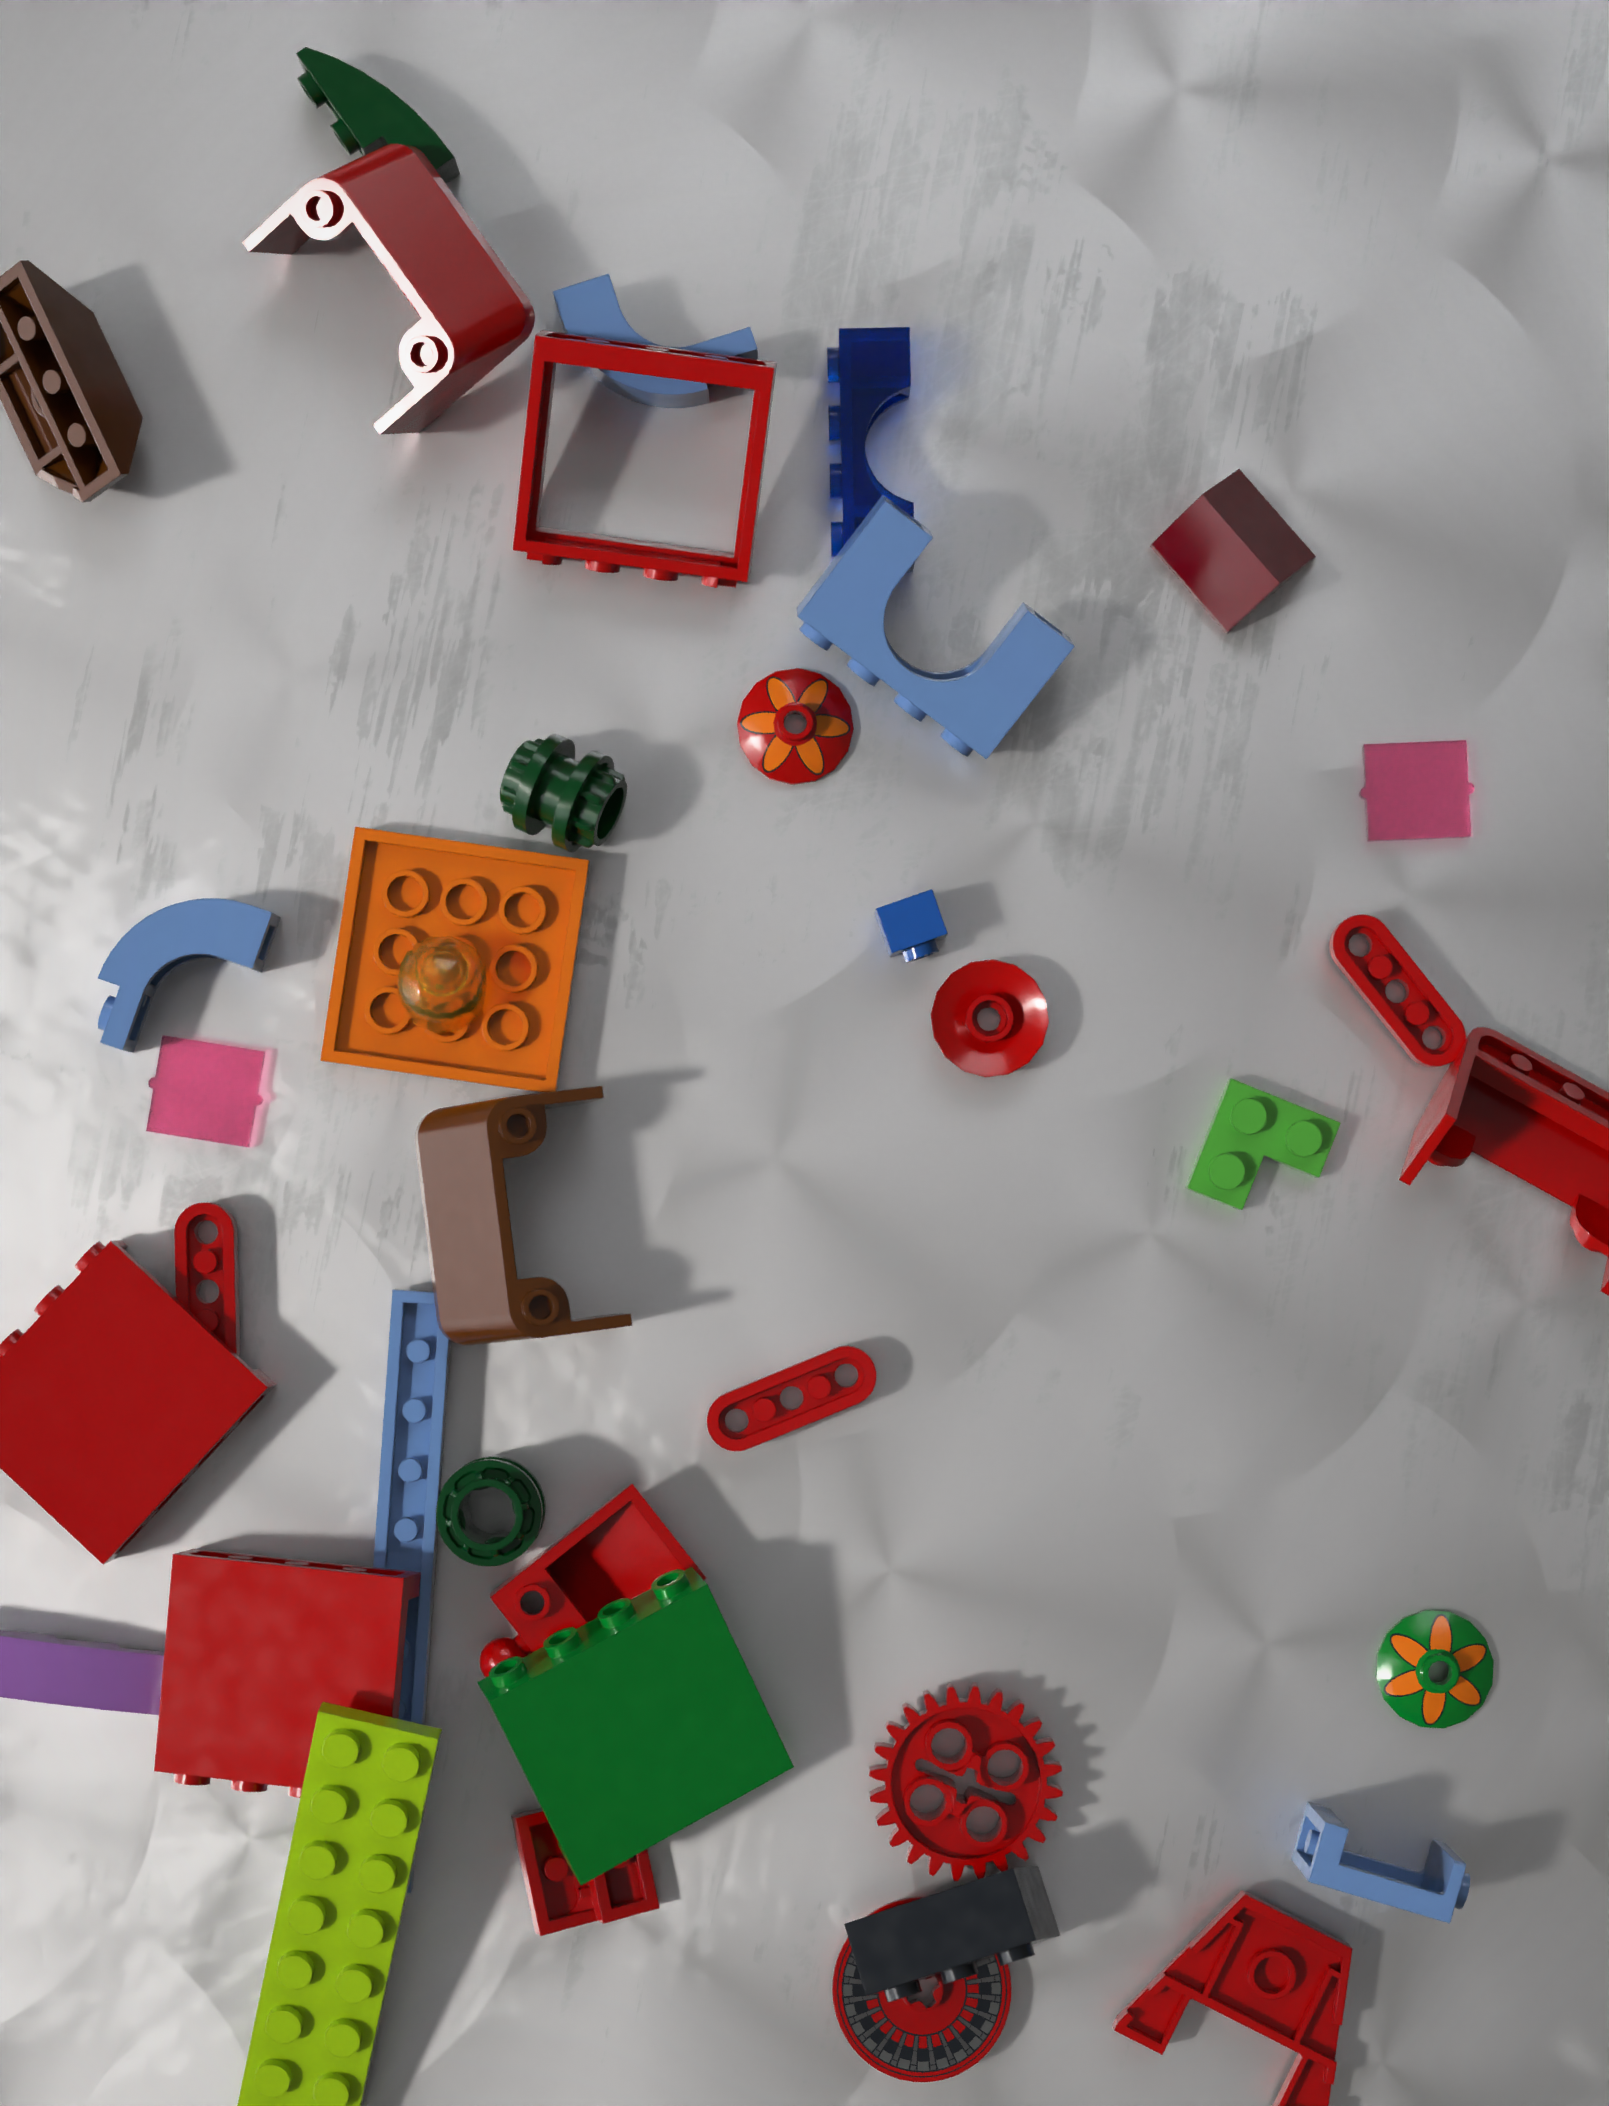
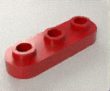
[1329,914,1466,1067]
[174,1203,240,1357]
[707,1345,876,1451]

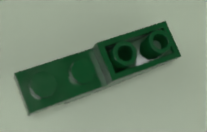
[296,47,460,184]

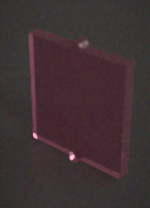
[1359,740,1475,842]
[146,1035,266,1148]

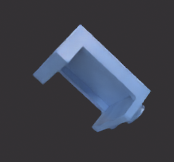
[1291,1802,1470,1923]

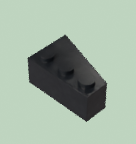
[844,1866,1060,2003]

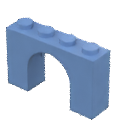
[797,495,1075,759]

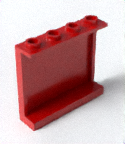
[0,1240,277,1565]
[154,1549,421,1798]

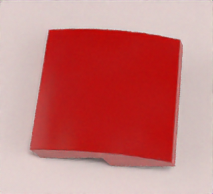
[511,1808,660,1936]

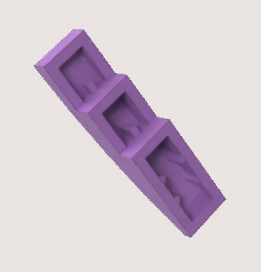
[0,1630,164,1715]

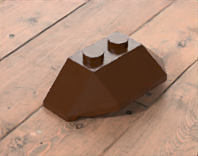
[0,260,143,502]

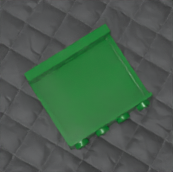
[477,1567,794,1885]

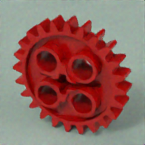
[869,1682,1063,1881]

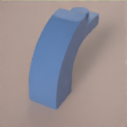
[553,274,758,408]
[98,898,281,1053]

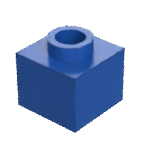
[875,889,948,963]

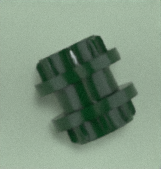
[500,734,627,852]
[436,1456,546,1566]

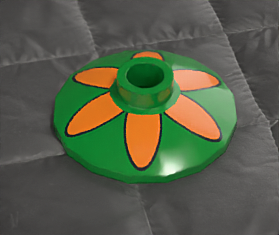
[1375,1610,1494,1728]

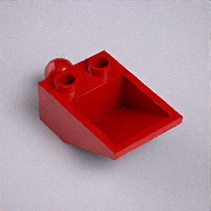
[479,1484,706,1677]

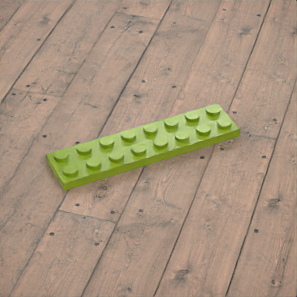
[237,1702,442,2106]

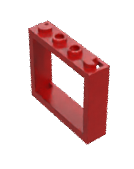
[513,330,777,588]

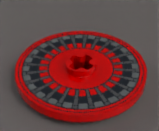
[832,1897,1012,2082]

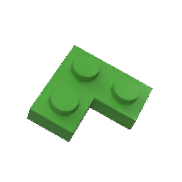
[1185,1078,1341,1210]

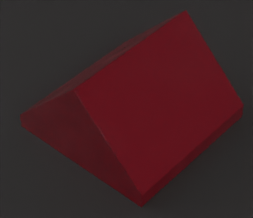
[1150,469,1316,634]

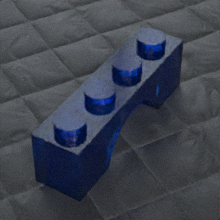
[827,327,915,573]

